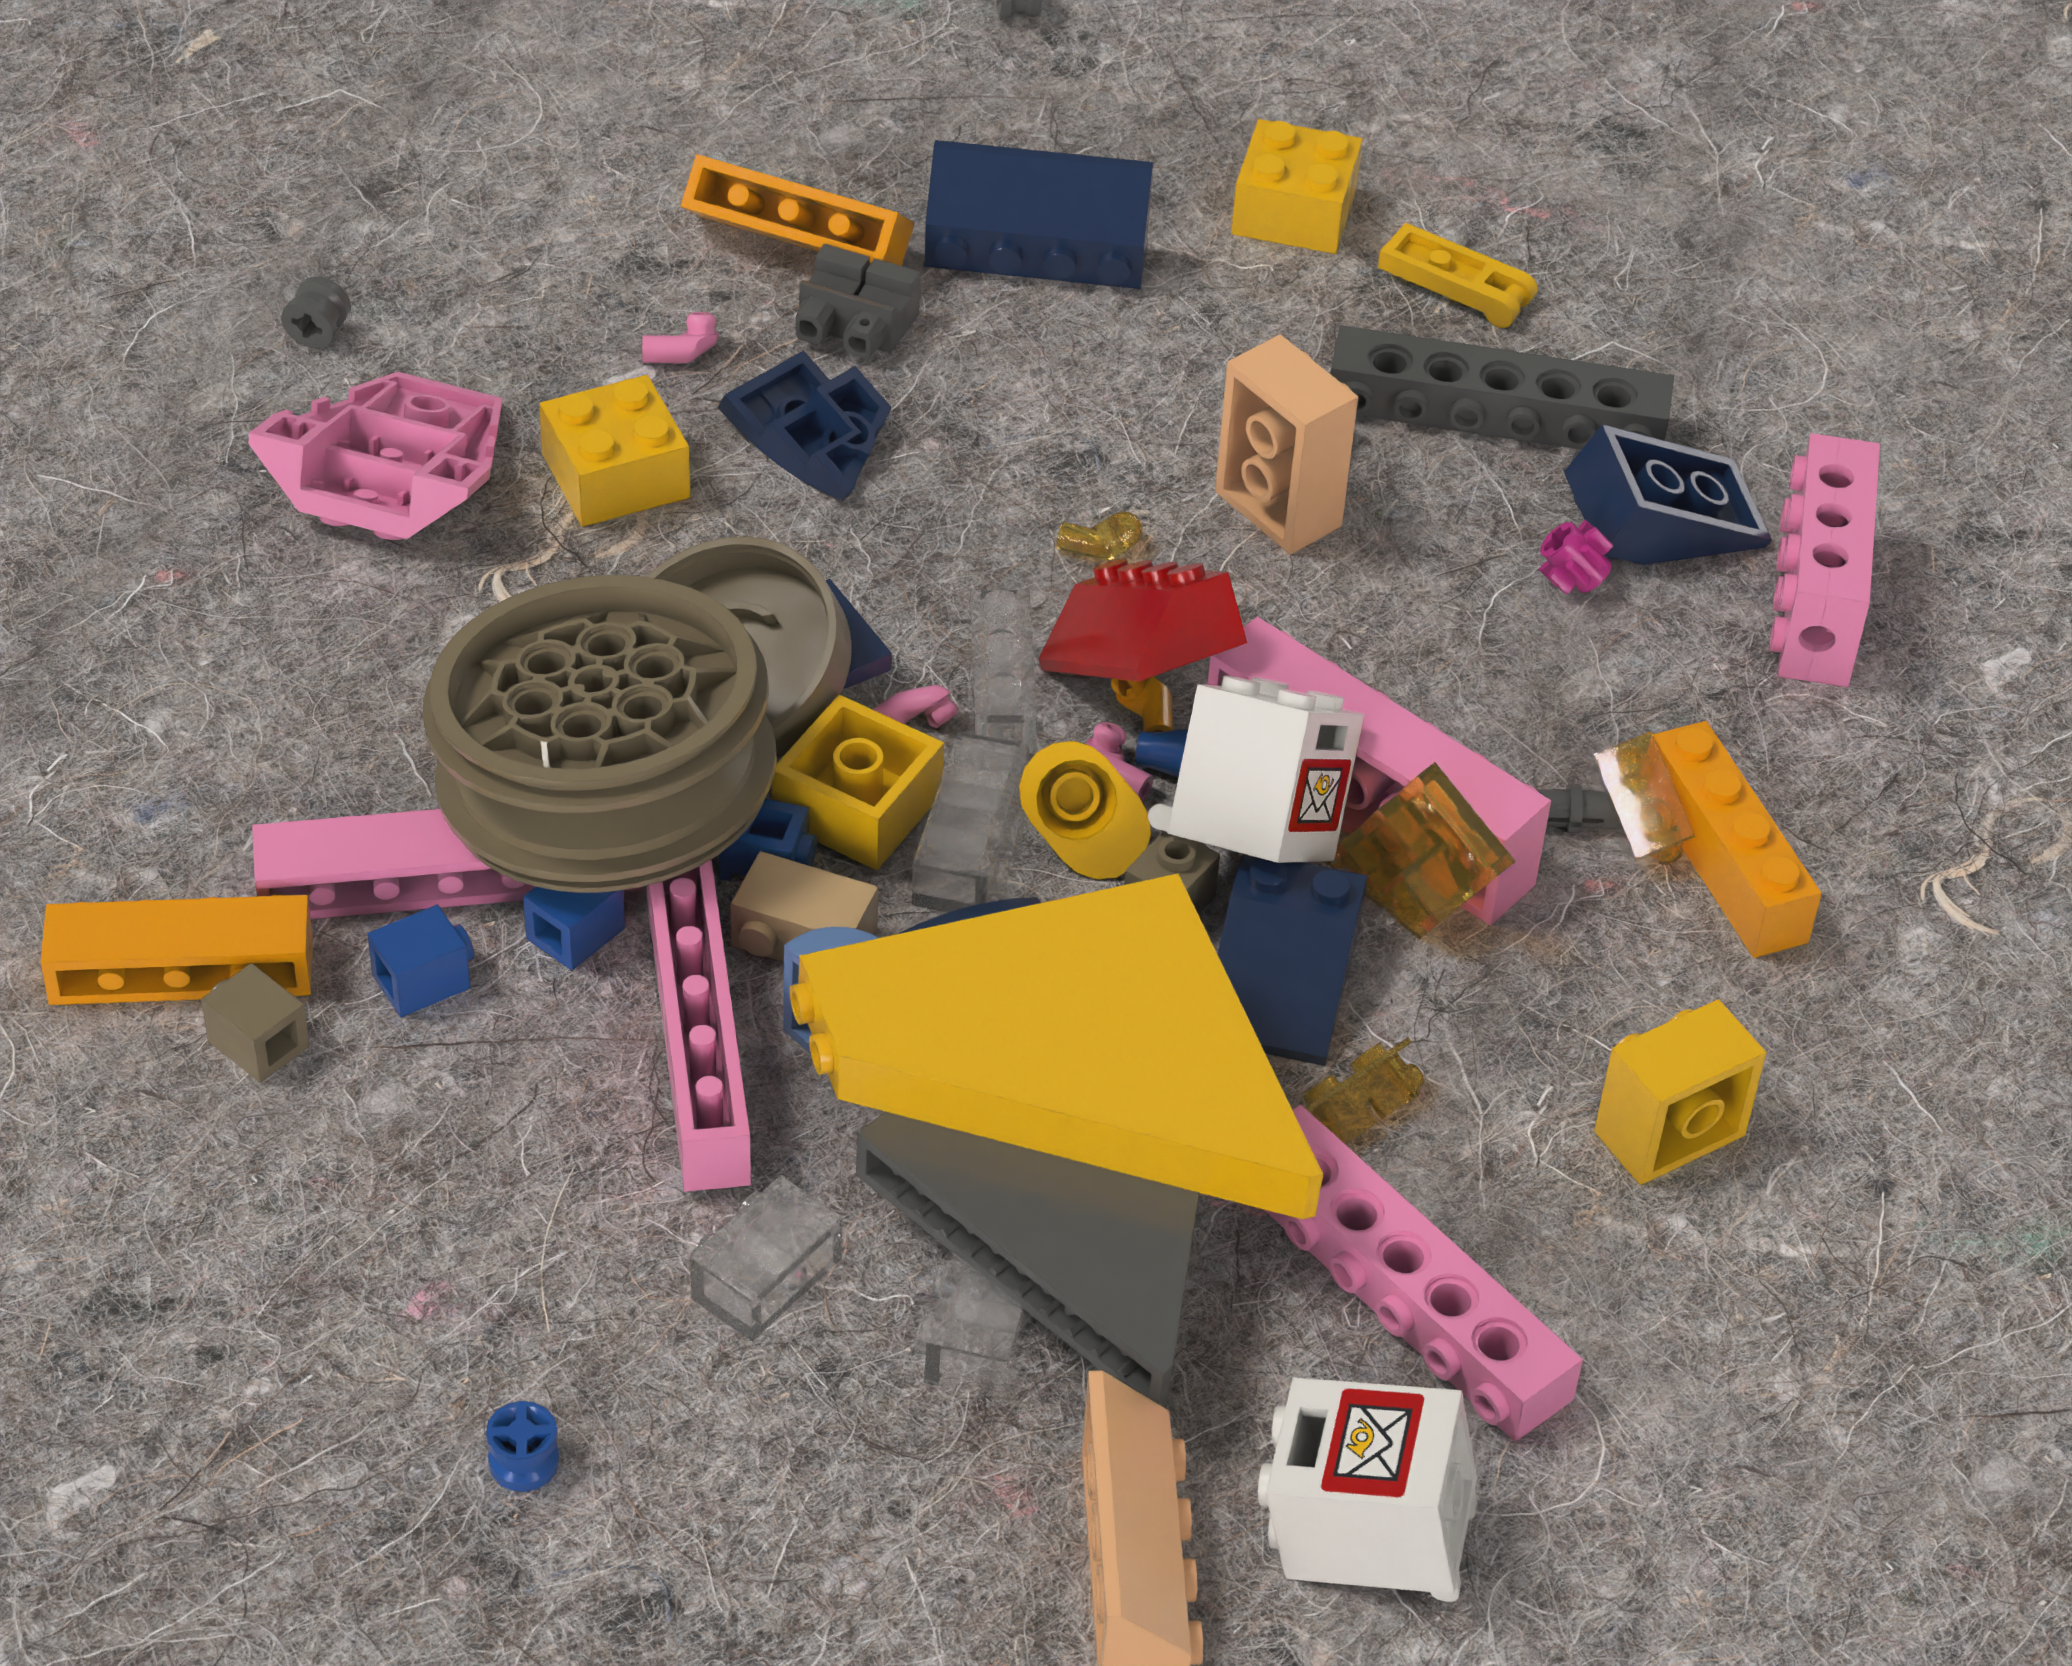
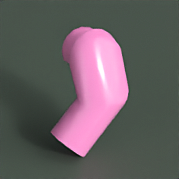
[1086,722,1154,802]

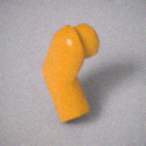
[1111,677,1174,732]

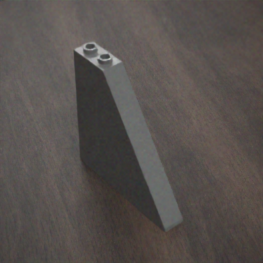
[856,1112,1200,1408]

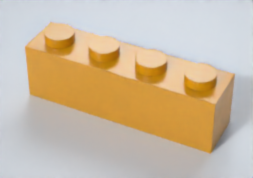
[680,154,915,266]
[1641,720,1822,958]
[41,895,313,1005]

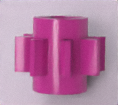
[1539,520,1613,595]

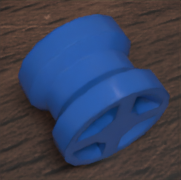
[486,1401,560,1492]

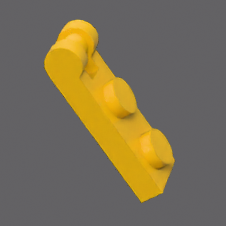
[1378,222,1538,328]

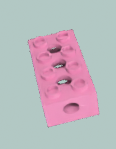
[1769,433,1880,687]

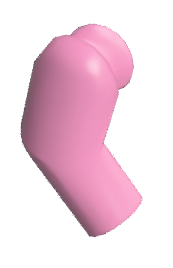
[642,312,719,364]
[872,684,958,728]

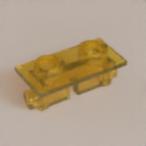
[1594,731,1695,865]
[1302,1037,1425,1146]

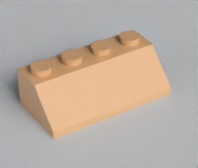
[1081,1371,1203,1666]

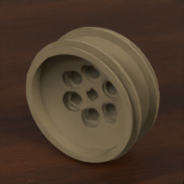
[422,575,777,892]

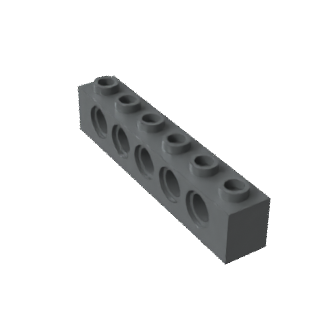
[1330,325,1675,450]

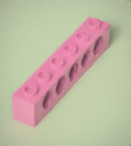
[1258,1104,1583,1442]

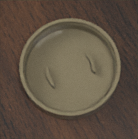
[646,537,852,759]

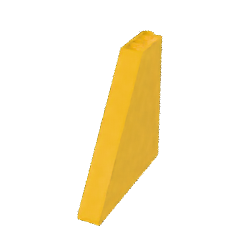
[790,873,1323,1220]

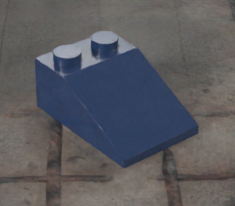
[1564,424,1772,565]
[1217,853,1368,1066]

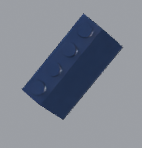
[924,140,1153,289]

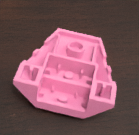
[248,372,503,540]

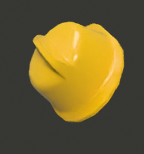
[1019,741,1151,879]

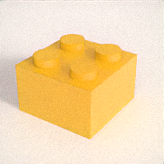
[1231,119,1363,254]
[539,374,690,527]
[772,694,944,870]
[1594,999,1767,1186]

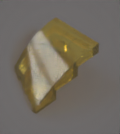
[1325,762,1516,939]

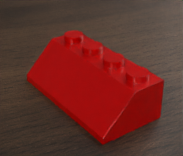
[1038,559,1248,681]

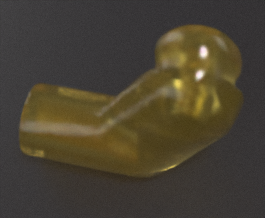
[1056,511,1142,561]

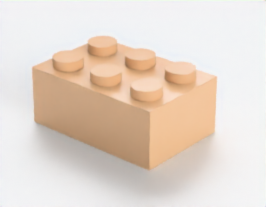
[1215,334,1358,555]

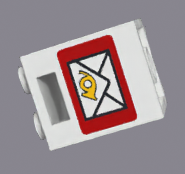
[1148,676,1365,863]
[1258,1378,1477,1602]

